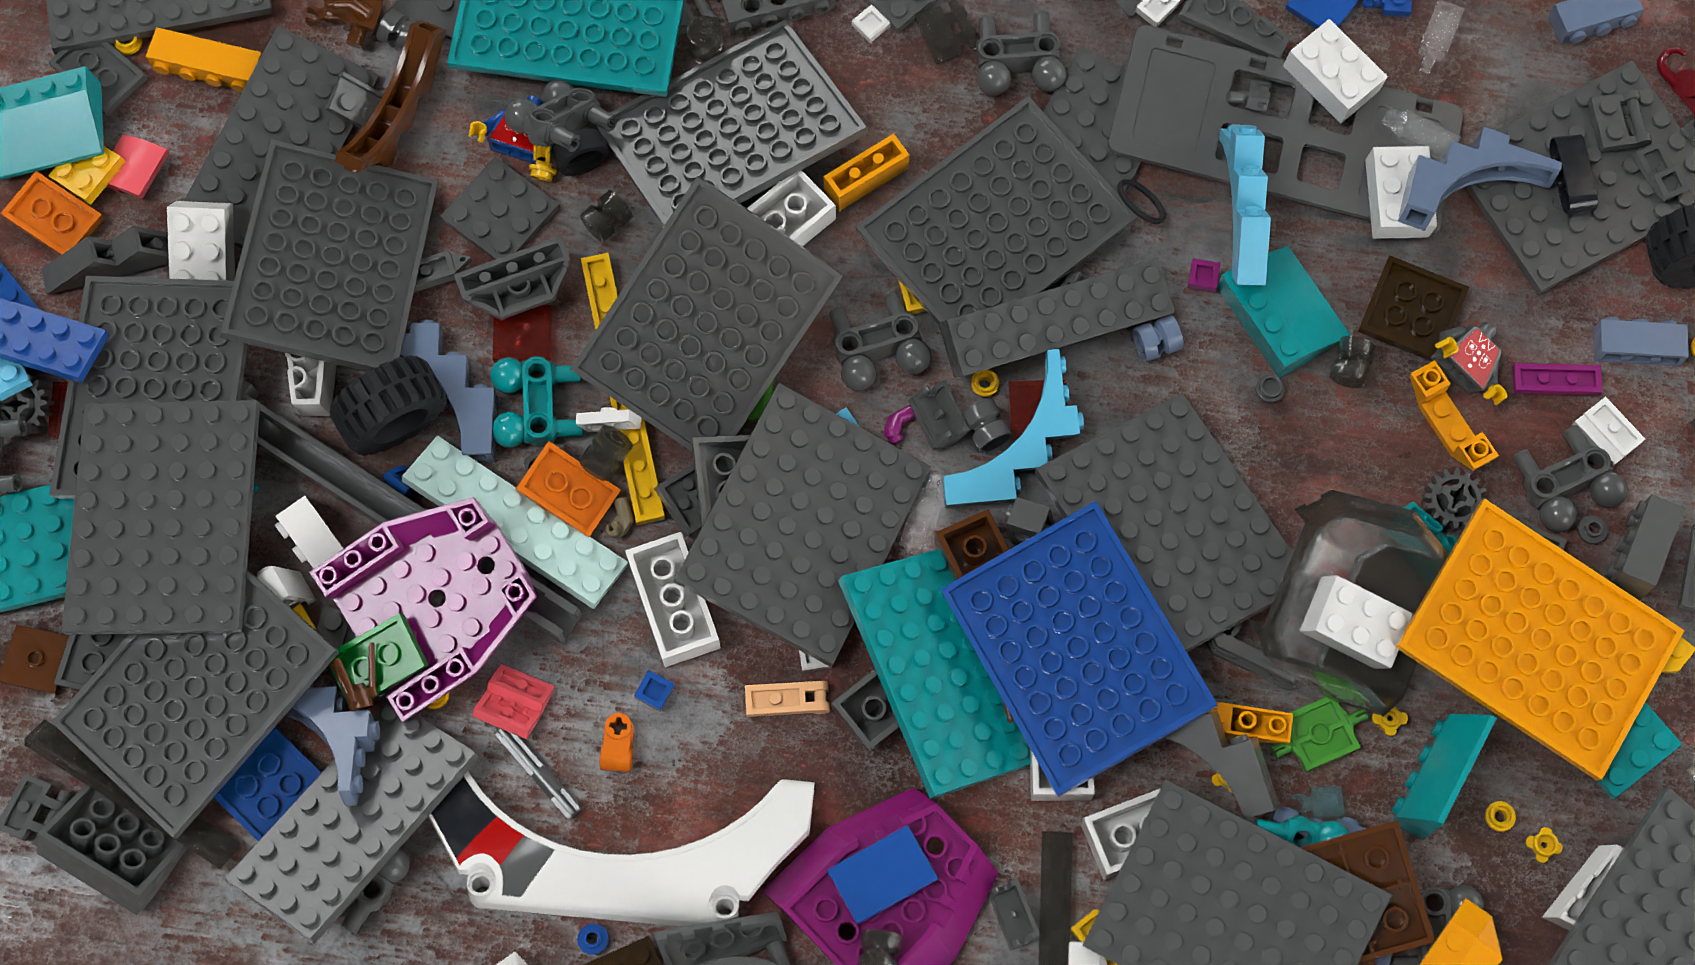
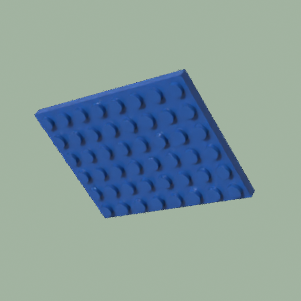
[940,501,1218,797]

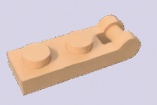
[745,681,830,717]

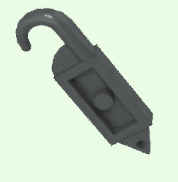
[414,250,471,293]

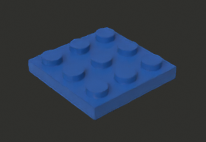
[214,727,321,842]

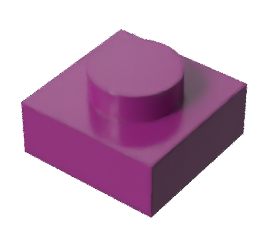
[1187,258,1221,293]

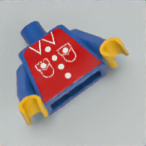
[468,95,555,164]

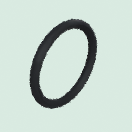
[1117,179,1166,224]

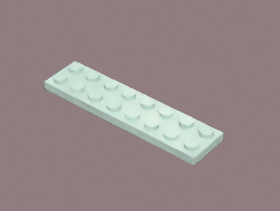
[402,435,628,609]

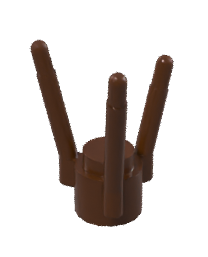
[330,642,378,711]

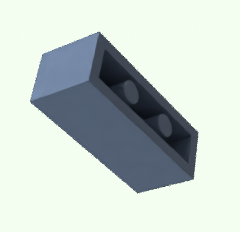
[1548,0,1644,45]
[1593,317,1689,367]

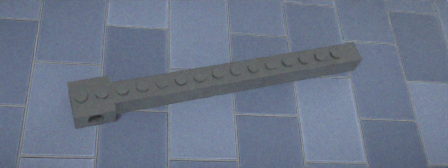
[240,379,583,644]

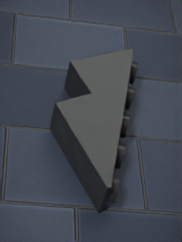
[42,226,169,295]

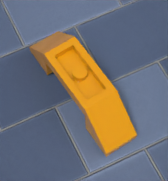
[1410,360,1499,471]

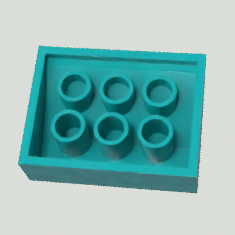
[0,66,104,180]
[1217,246,1351,378]
[1391,714,1496,840]

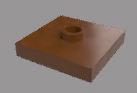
[0,624,69,696]

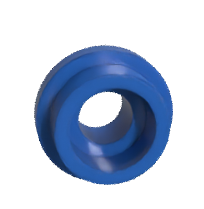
[577,924,608,955]

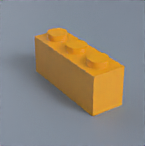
[824,133,910,211]

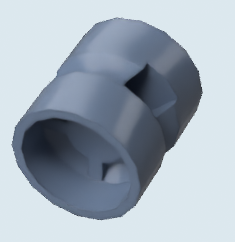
[1132,315,1184,362]

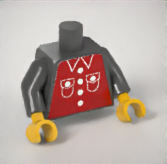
[1431,322,1507,406]

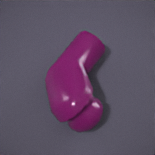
[883,405,916,444]

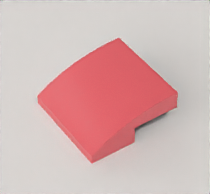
[106,135,169,200]
[472,664,555,739]

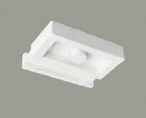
[1572,396,1645,467]

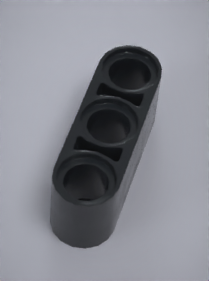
[1549,135,1598,214]

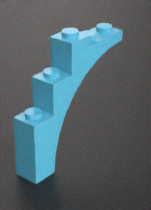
[1219,124,1271,285]
[942,349,1084,508]

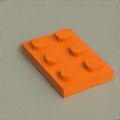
[0,171,105,256]
[515,441,621,537]

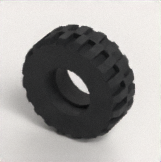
[1645,203,1695,289]

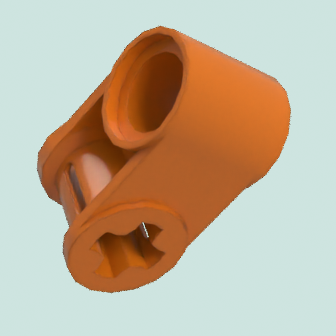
[599,713,634,773]

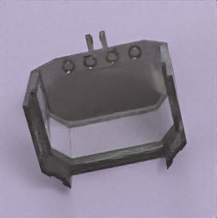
[1250,489,1448,716]

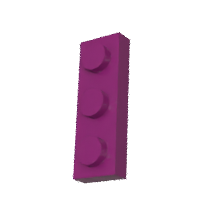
[1512,363,1602,396]

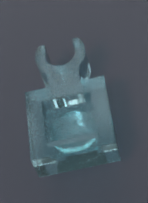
[1289,786,1345,819]

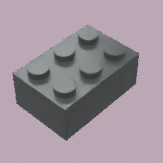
[1605,494,1685,601]

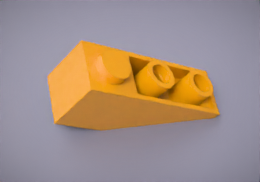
[1208,702,1293,744]

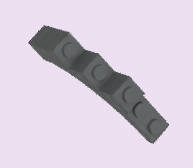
[1165,711,1280,819]

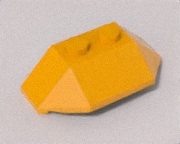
[1419,898,1502,965]

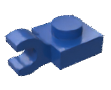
[1363,0,1412,17]

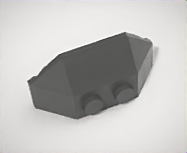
[454,236,571,320]

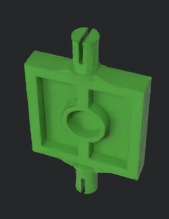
[1271,694,1368,773]

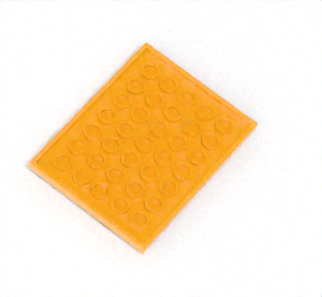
[1395,499,1685,781]

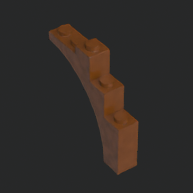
[335,20,446,173]

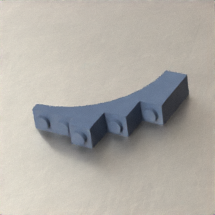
[1398,126,1562,231]
[400,320,497,462]
[285,682,380,806]

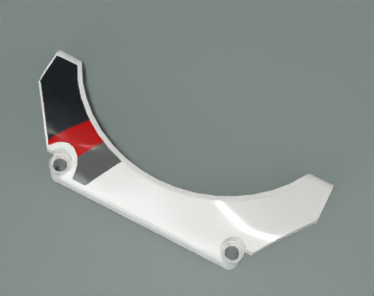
[428,771,815,927]

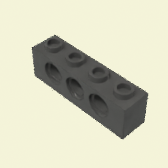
[721,0,835,35]

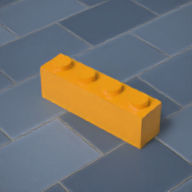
[146,27,262,93]

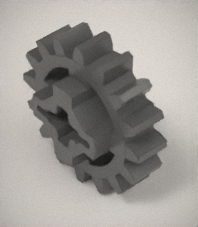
[0,374,54,436]
[1422,468,1488,532]

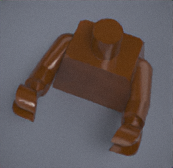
[305,0,384,48]

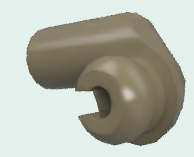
[606,497,634,539]

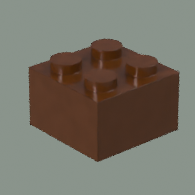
[934,509,1009,581]

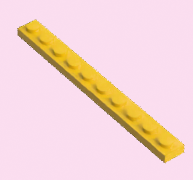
[581,253,665,526]

